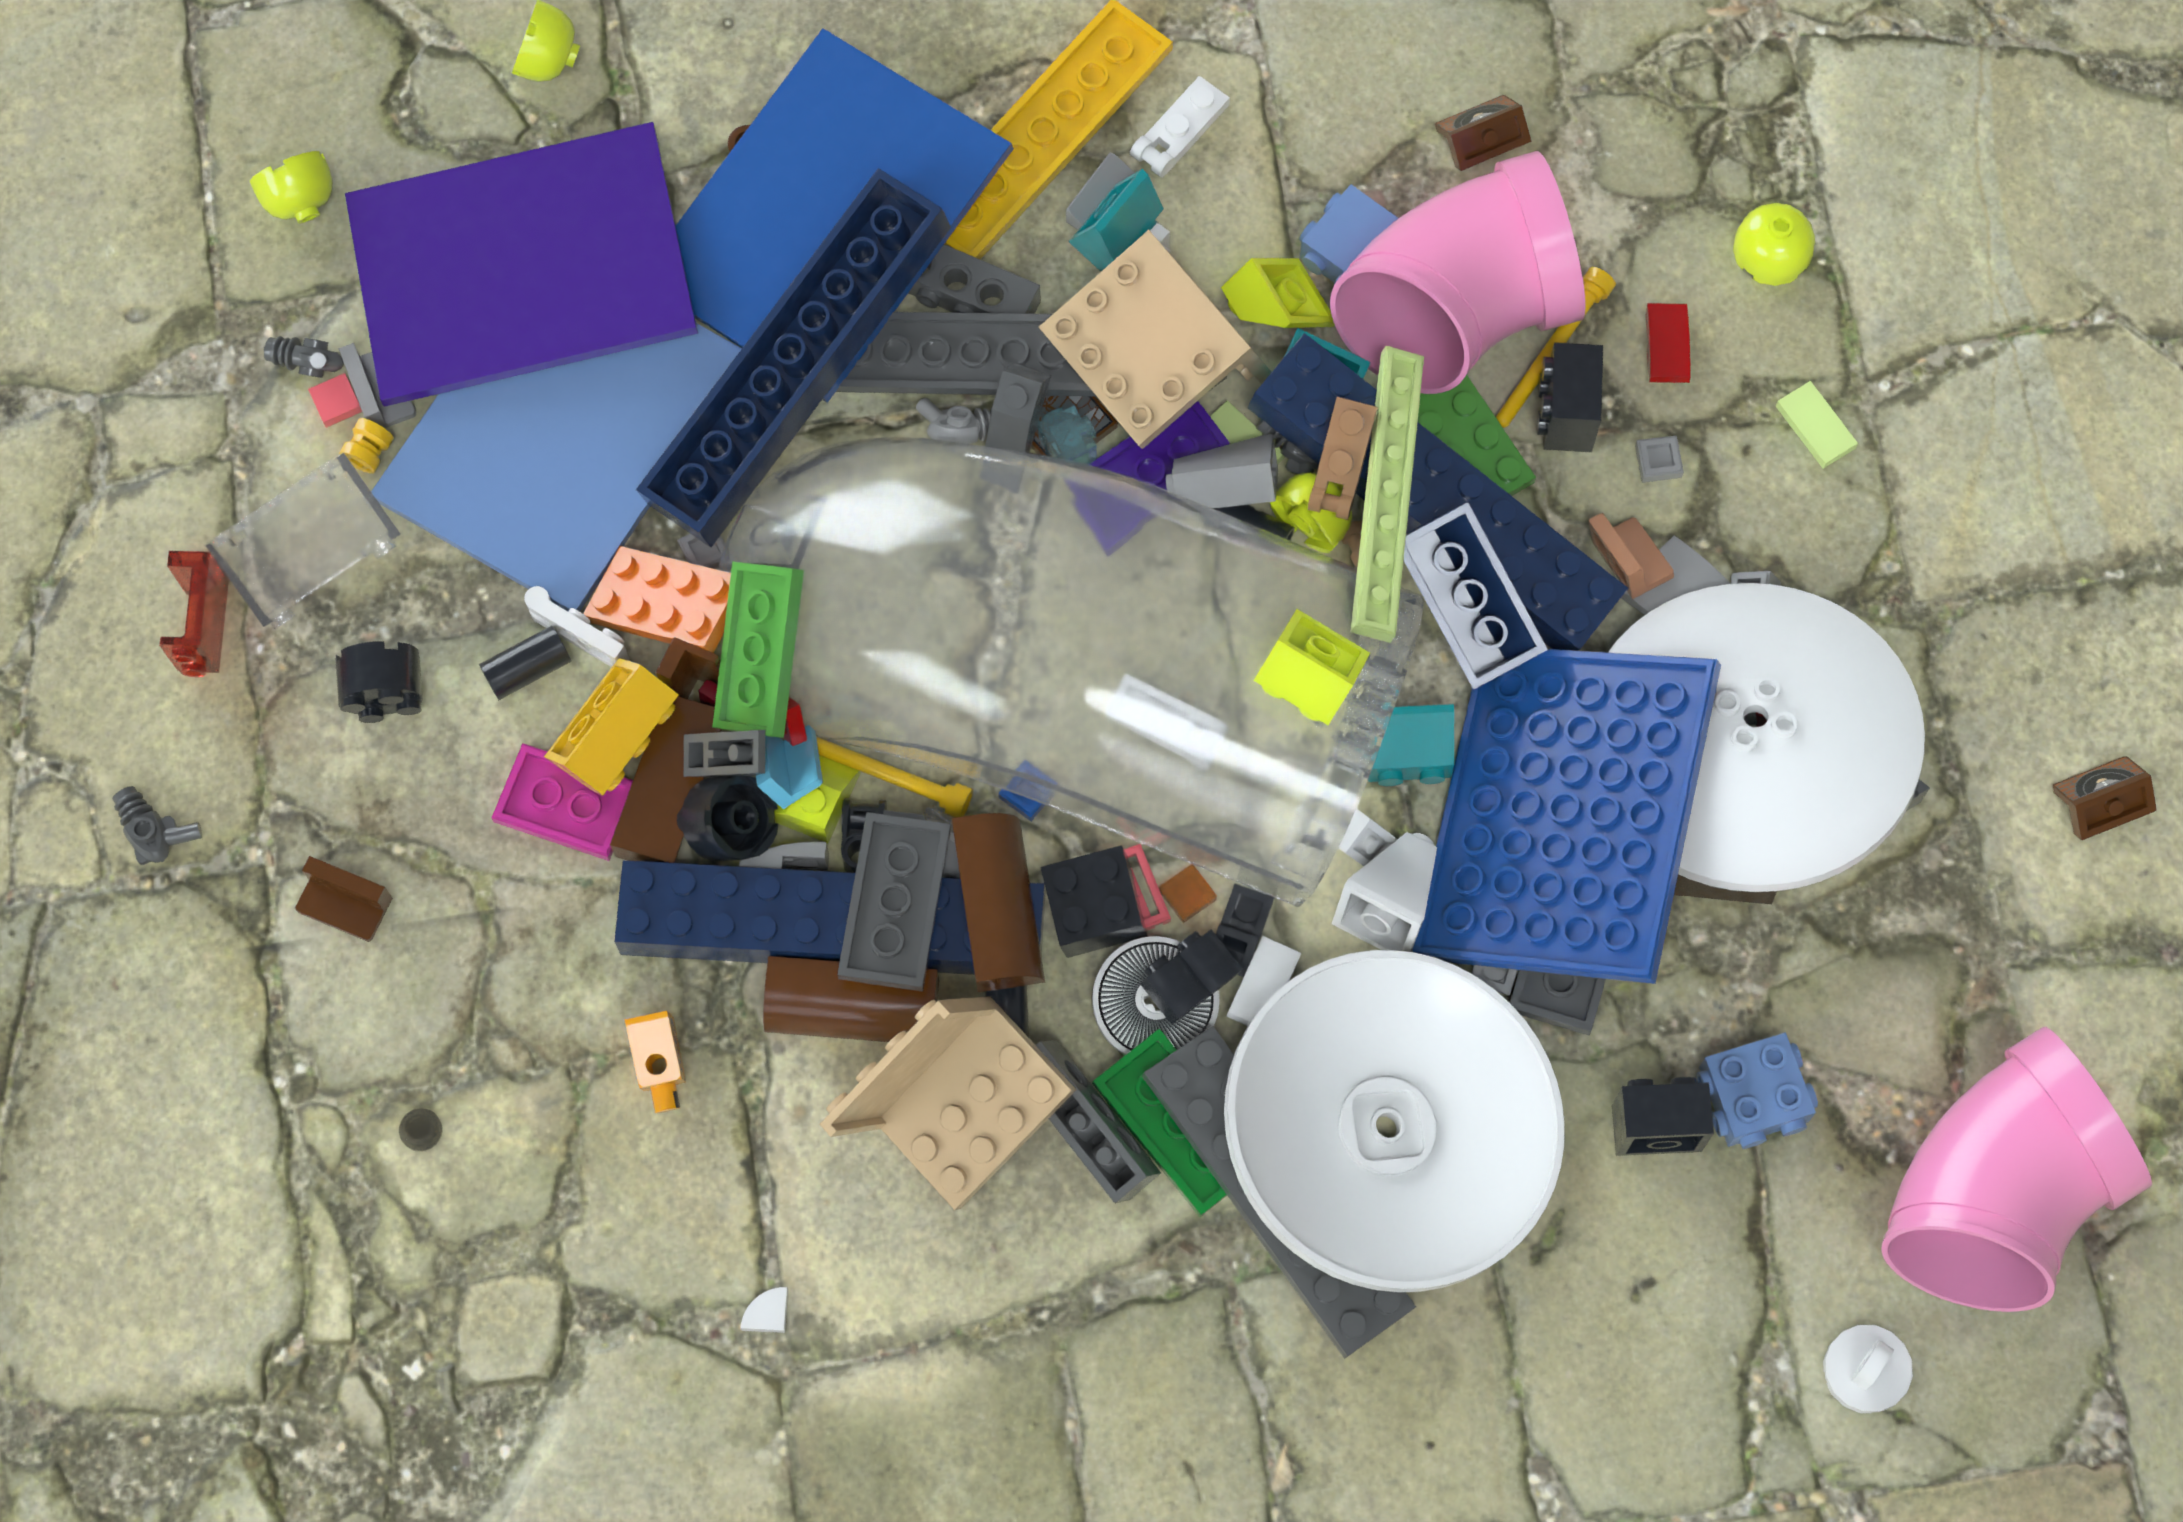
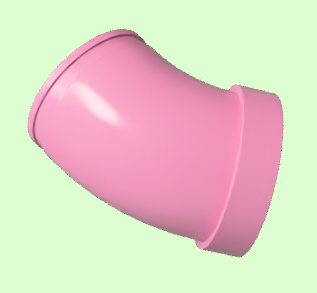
[1330,151,1585,394]
[1881,1027,2152,1312]

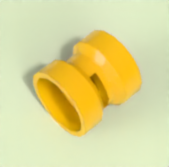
[338,418,394,474]

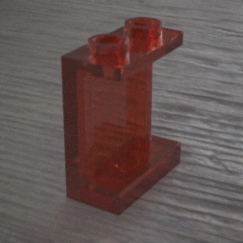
[159,551,229,678]

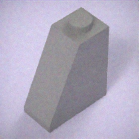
[1166,434,1278,512]

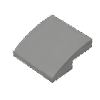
[1621,535,1731,615]

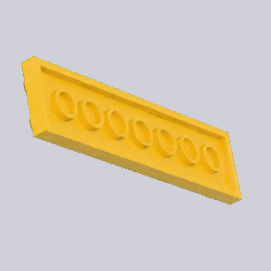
[944,0,1173,259]

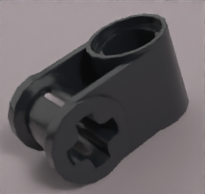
[841,798,887,873]

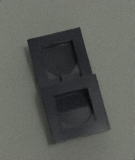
[1216,883,1275,977]

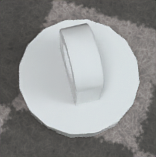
[1823,1325,1913,1413]

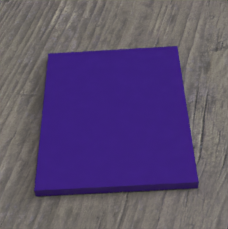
[345,122,698,407]

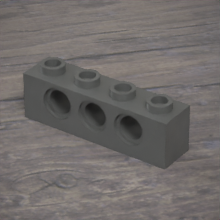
[908,245,1041,314]
[1036,1040,1161,1204]

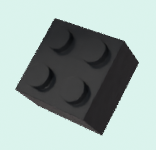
[1537,342,1603,452]
[1041,845,1148,958]
[1612,1077,1714,1156]

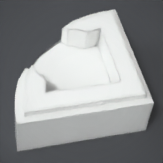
[741,1287,788,1333]

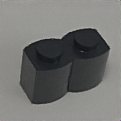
[1141,929,1243,1025]

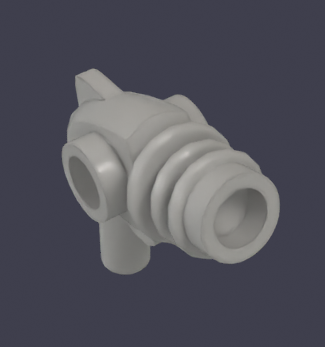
[916,398,992,450]

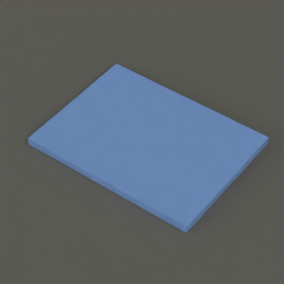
[369,323,742,612]

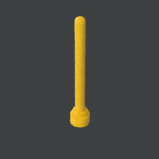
[1496,267,1616,428]
[816,736,973,818]

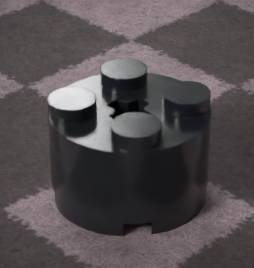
[335,641,423,723]
[676,776,779,861]

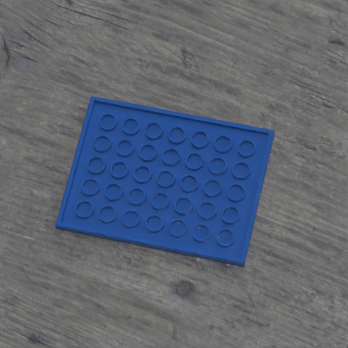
[676,28,1014,403]
[1412,649,1721,984]

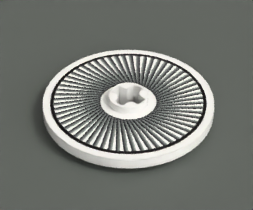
[1092,936,1219,1055]

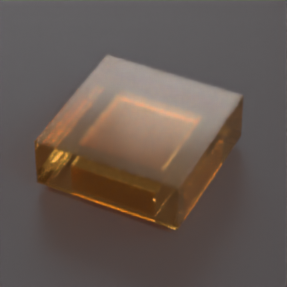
[1159,863,1217,923]

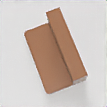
[1588,513,1674,599]

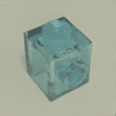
[1038,406,1097,478]

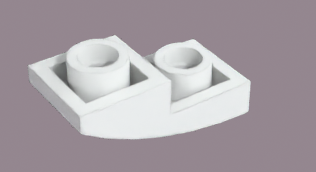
[1226,936,1301,1026]

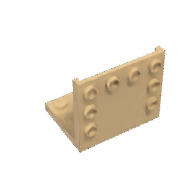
[1039,230,1272,449]
[819,997,1077,1210]

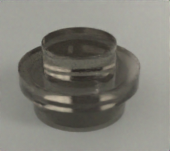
[399,1108,443,1152]

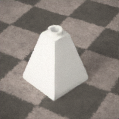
[1332,832,1437,952]

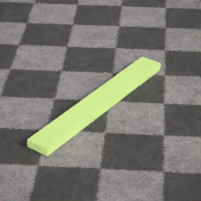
[1350,346,1424,643]

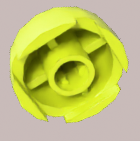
[511,0,580,82]
[250,151,333,224]
[1733,203,1815,286]
[1270,473,1352,553]

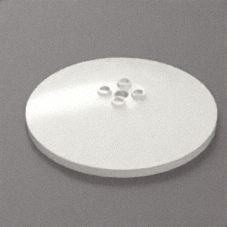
[1608,583,1925,892]
[1224,950,1564,1292]

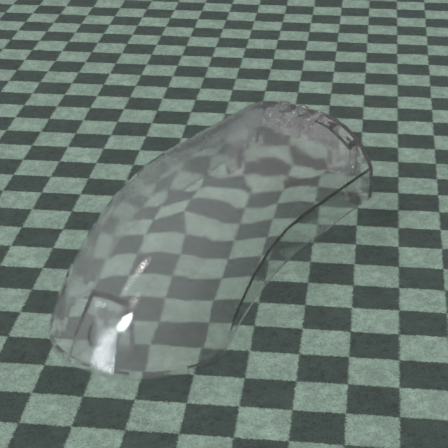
[718,437,1424,907]

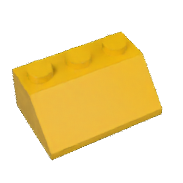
[544,658,679,795]

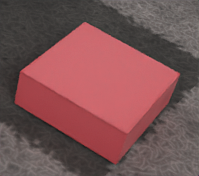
[308,373,362,428]

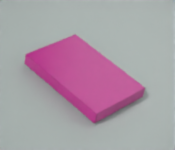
[491,743,633,861]

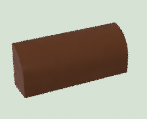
[610,697,722,863]
[952,813,1045,993]
[763,956,940,1042]

